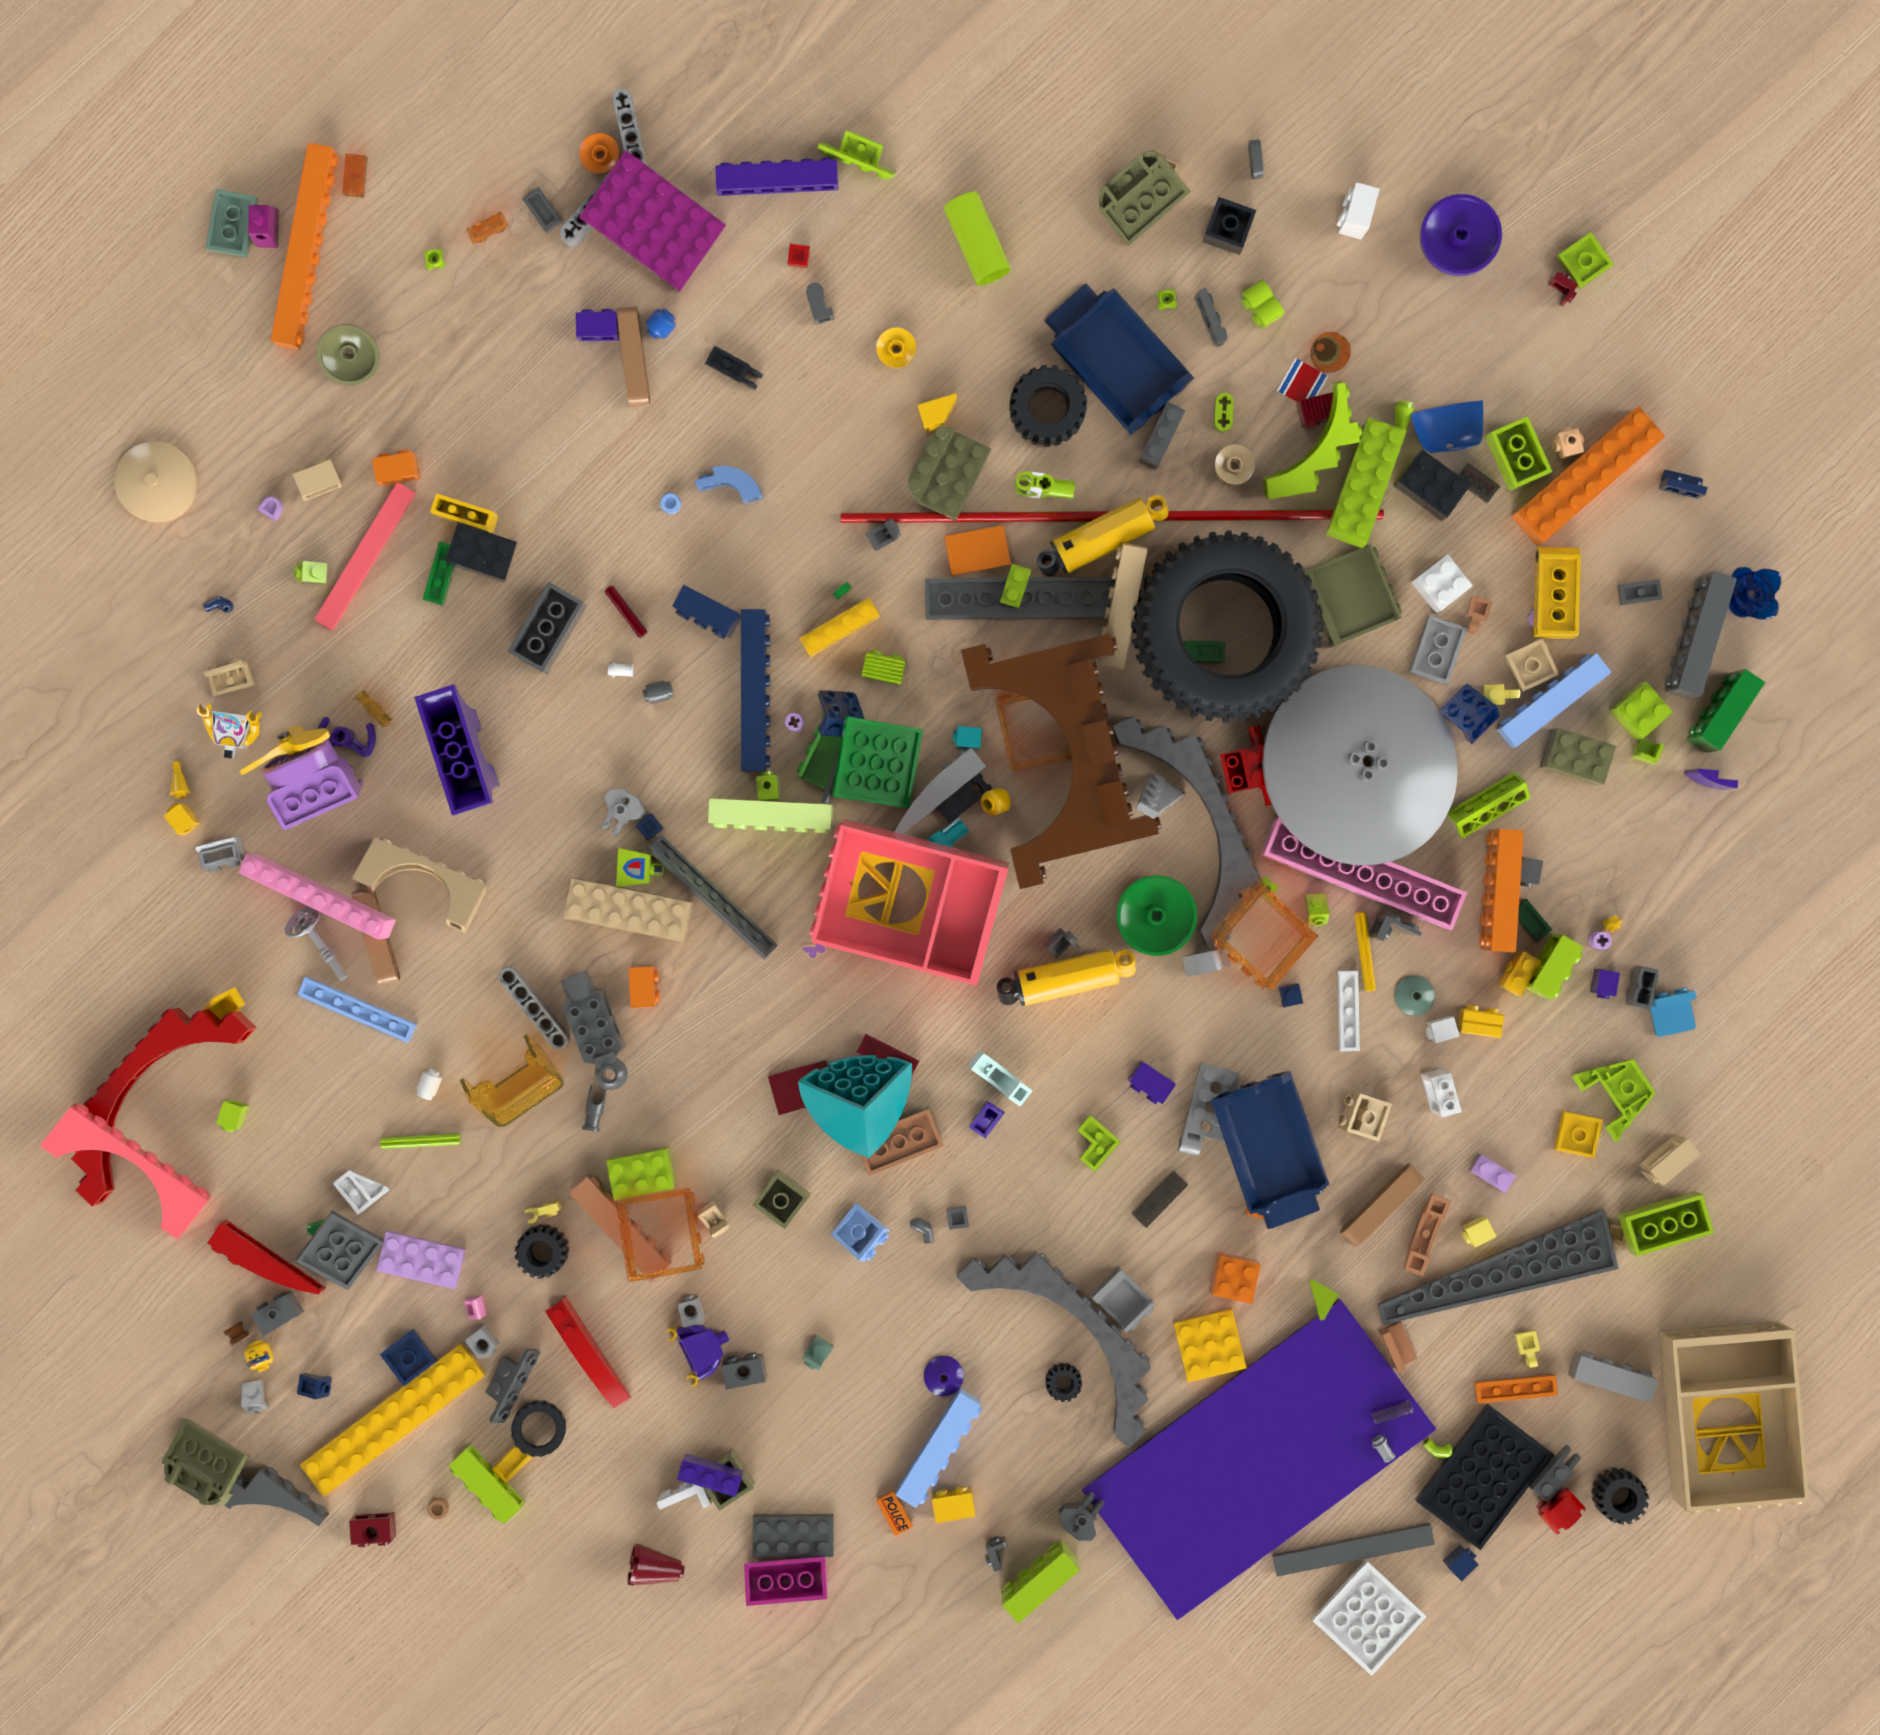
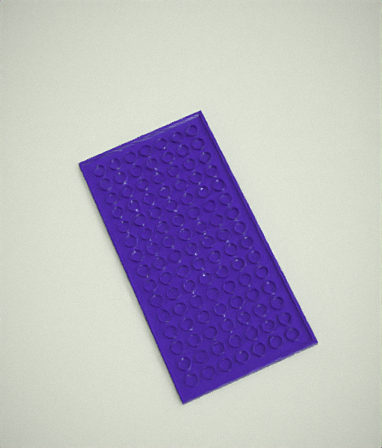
[1082,1299,1437,1621]

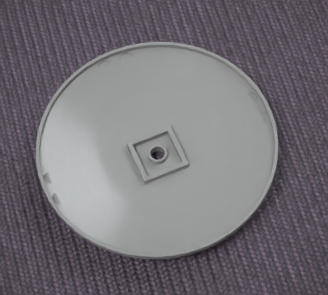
[1262,665,1458,866]

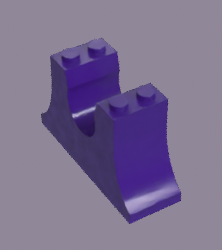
[414,684,500,816]

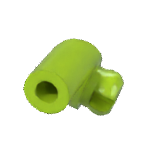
[1422,1438,1454,1458]

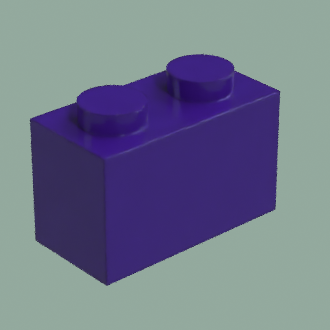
[576,309,619,342]
[1128,1060,1176,1104]

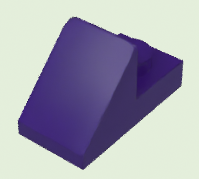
[969,1101,1005,1139]

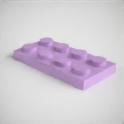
[377,1231,466,1289]

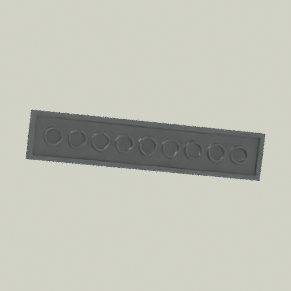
[925,577,1115,620]

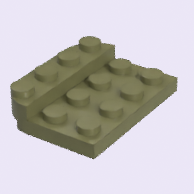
[1099,150,1191,246]
[908,426,991,521]
[162,1419,249,1506]

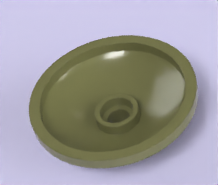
[316,324,379,385]

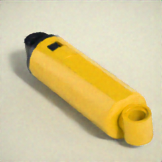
[1036,495,1169,576]
[997,949,1136,1006]

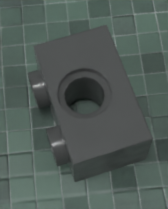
[721,1352,767,1390]

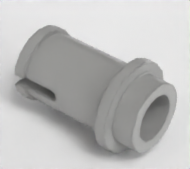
[1372,1435,1395,1462]

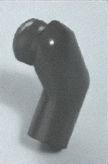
[910,1218,934,1244]

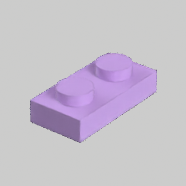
[1469,1154,1516,1193]

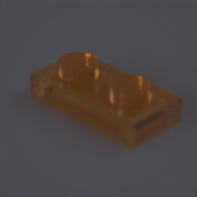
[342,153,368,198]
[466,211,509,245]

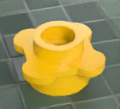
[1602,915,1624,933]

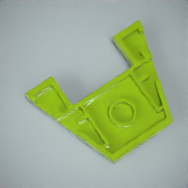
[1571,1059,1656,1142]

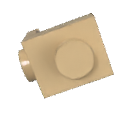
[696,1201,729,1238]

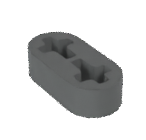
[1248,139,1264,179]

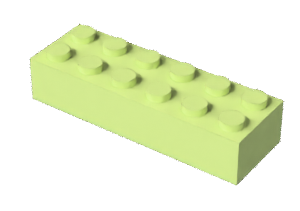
[708,799,834,834]

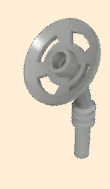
[285,906,347,981]

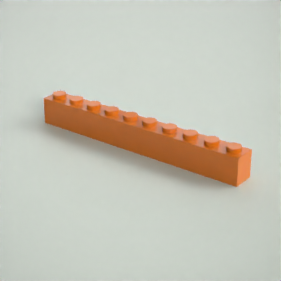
[270,143,339,350]

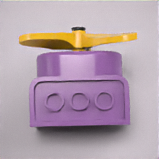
[240,725,364,830]

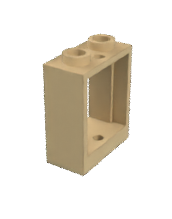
[1638,1134,1701,1186]

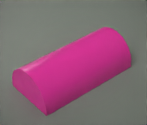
[744,1557,828,1606]

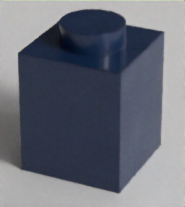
[1443,1544,1479,1582]

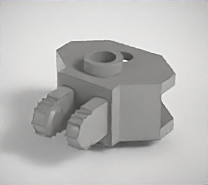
[601,789,646,837]

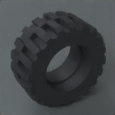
[1009,365,1087,447]

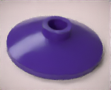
[924,1356,964,1396]

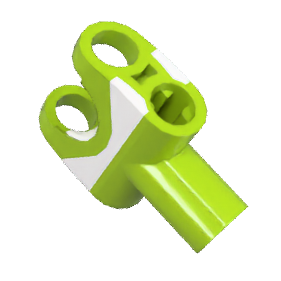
[1014,471,1075,499]

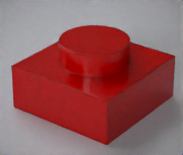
[787,244,810,268]

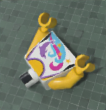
[197,703,262,759]

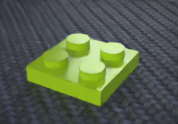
[1556,232,1614,290]

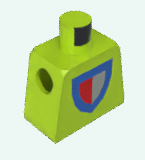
[616,848,664,887]

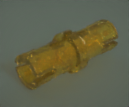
[355,690,392,728]

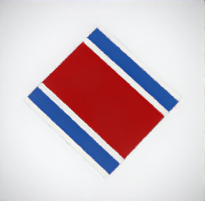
[1277,358,1328,402]

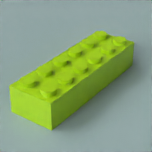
[1325,417,1406,548]

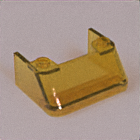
[460,1034,564,1127]

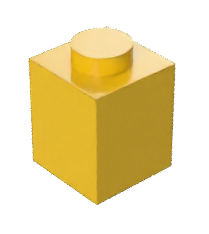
[164,803,201,835]

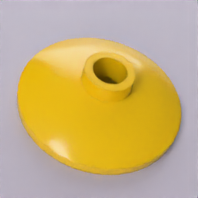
[876,328,916,368]

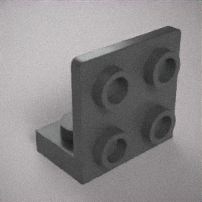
[1369,913,1423,941]

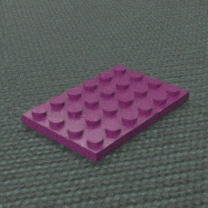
[579,150,726,292]

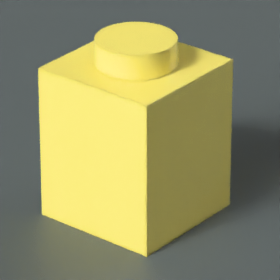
[1461,1216,1497,1247]

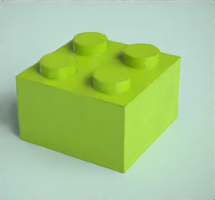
[1609,682,1673,740]

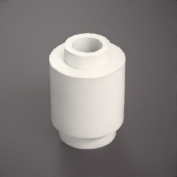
[416,1069,442,1100]

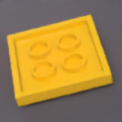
[1173,1308,1246,1382]

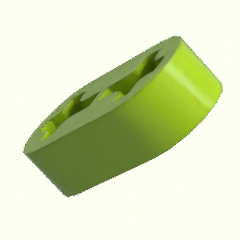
[1214,393,1234,433]

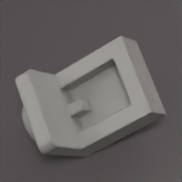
[241,1380,268,1414]

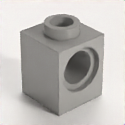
[677,1294,705,1328]
[465,1324,499,1360]

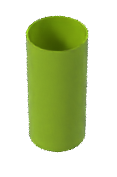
[943,191,1011,286]

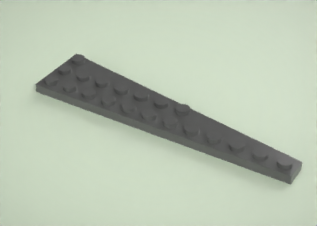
[1377,1209,1619,1325]

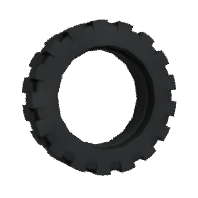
[511,1400,566,1457]

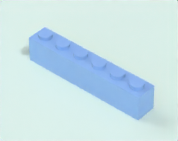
[1496,653,1611,748]
[896,1388,982,1508]

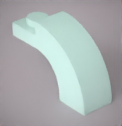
[967,1050,1032,1106]

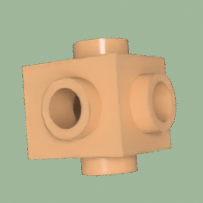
[1552,427,1584,460]

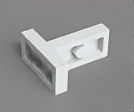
[657,1482,712,1509]

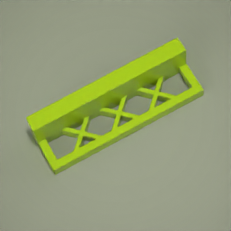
[1447,771,1531,839]

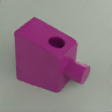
[248,205,279,248]

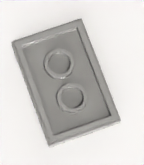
[1409,615,1467,685]

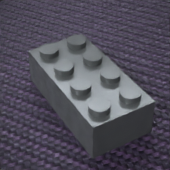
[508,582,587,674]

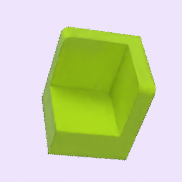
[1631,739,1665,764]

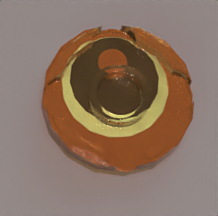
[1310,332,1351,373]

